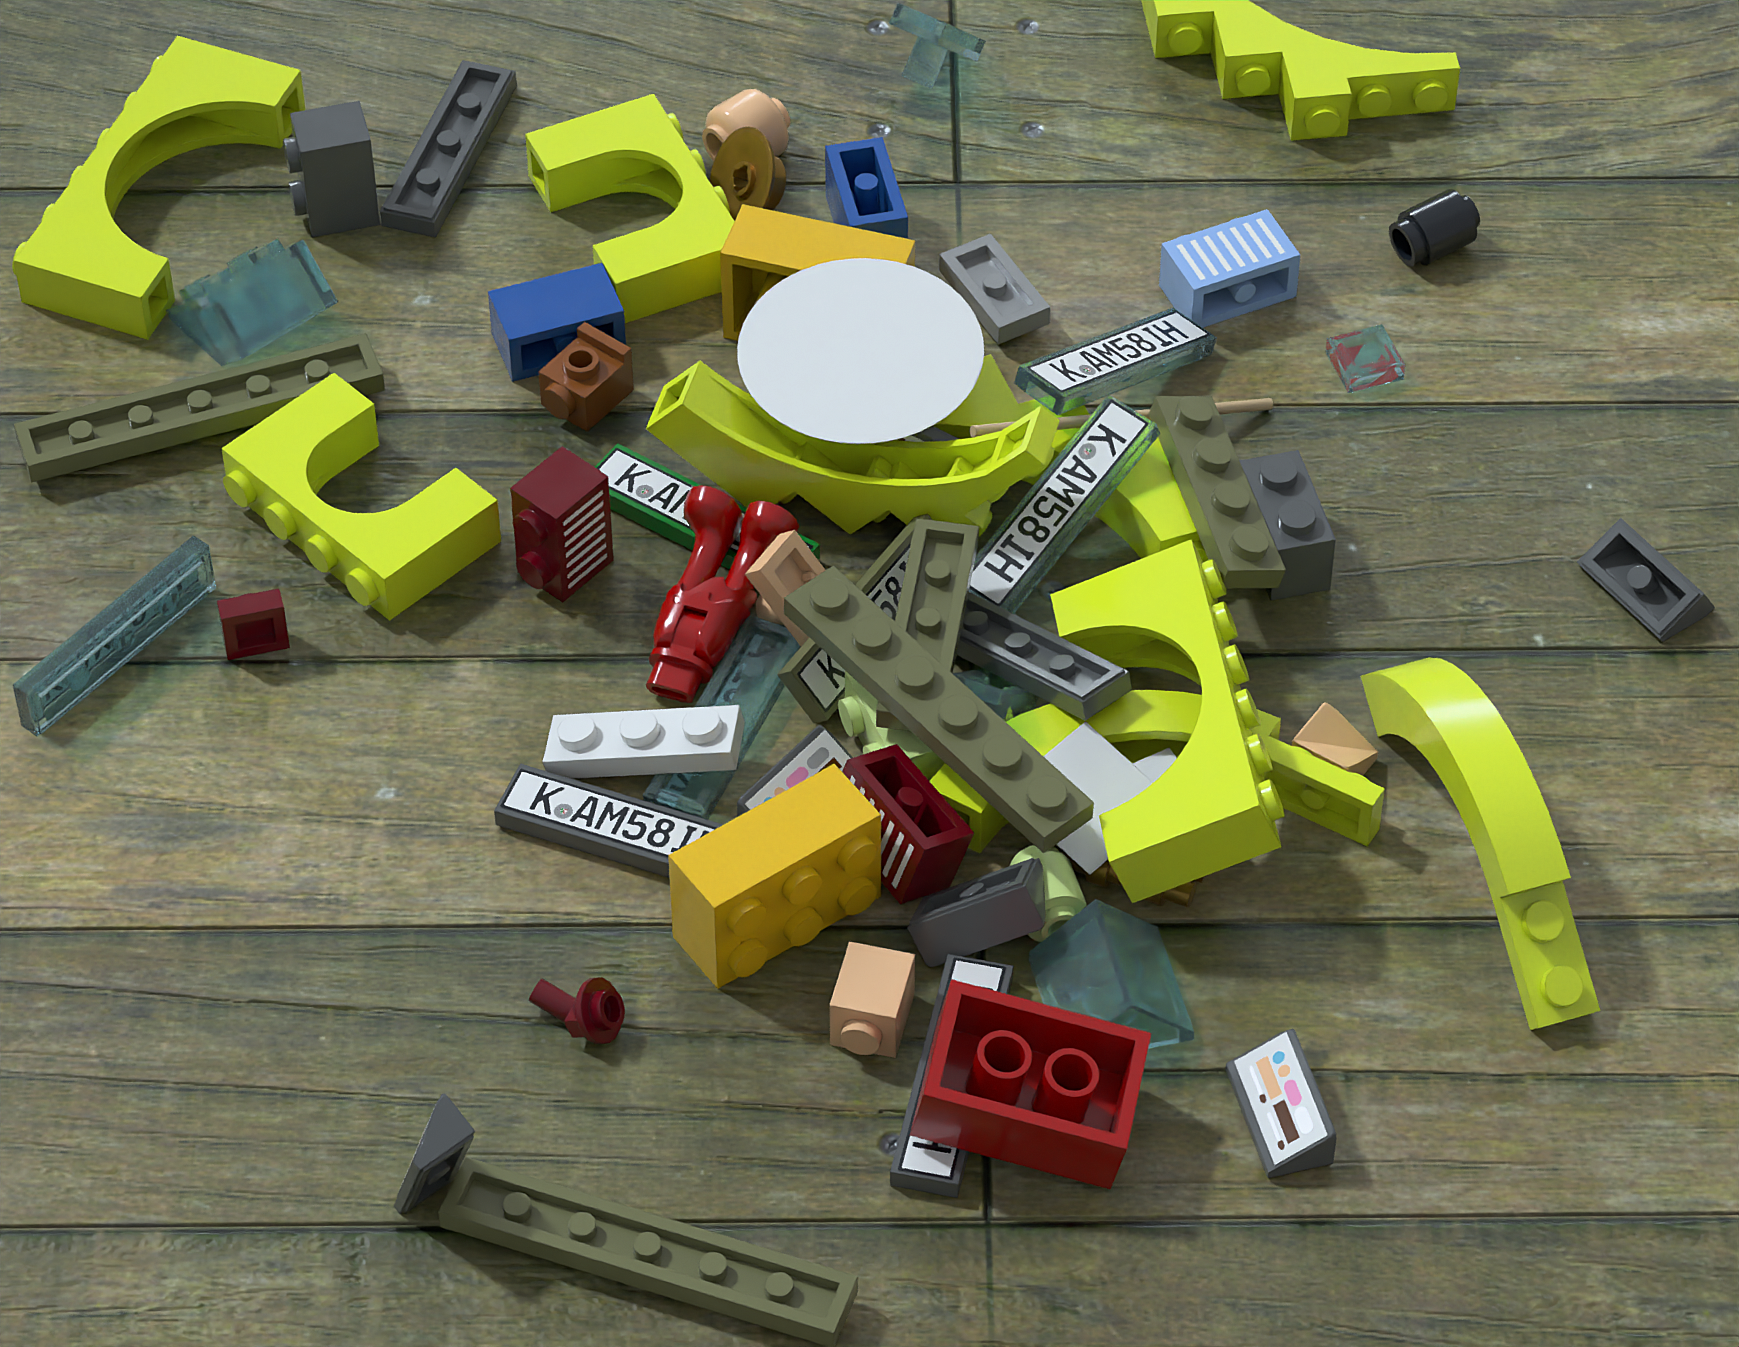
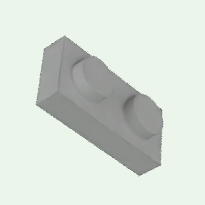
[939,234,1050,345]

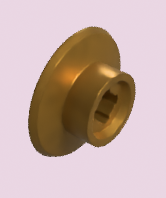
[709,127,786,221]

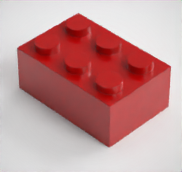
[910,979,1151,1189]

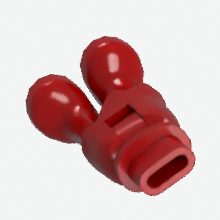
[646,485,799,703]

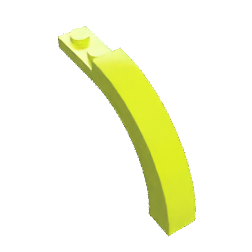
[1360,657,1600,1030]
[930,690,1385,853]

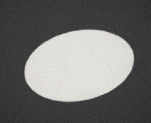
[737,258,984,444]

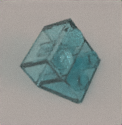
[166,238,338,366]

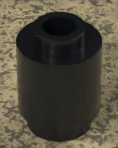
[1389,189,1480,266]

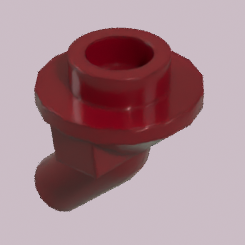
[529,977,625,1044]

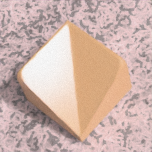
[1292,702,1378,776]

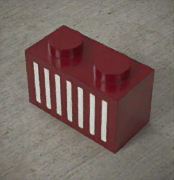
[510,446,614,603]
[842,744,974,905]

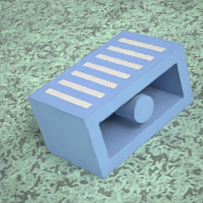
[1159,209,1300,328]

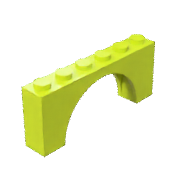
[12,36,306,340]
[1050,539,1285,903]

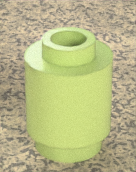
[1010,845,1089,943]

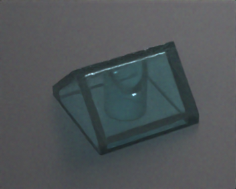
[1029,899,1194,1049]

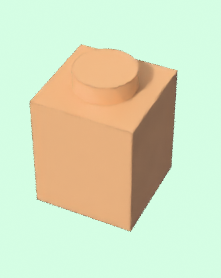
[830,941,915,1058]

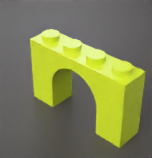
[525,94,735,323]
[222,373,501,621]

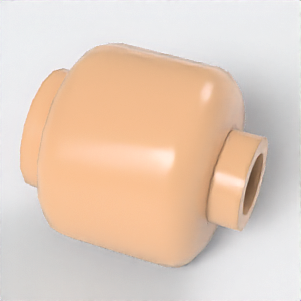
[702,89,790,161]

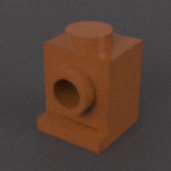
[539,322,634,432]

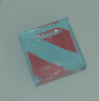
[1325,324,1405,393]

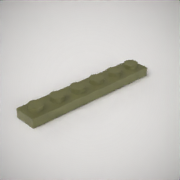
[14,333,385,483]
[784,566,1094,853]
[438,1157,858,1347]

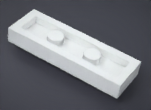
[543,705,745,779]

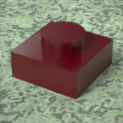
[217,588,290,660]

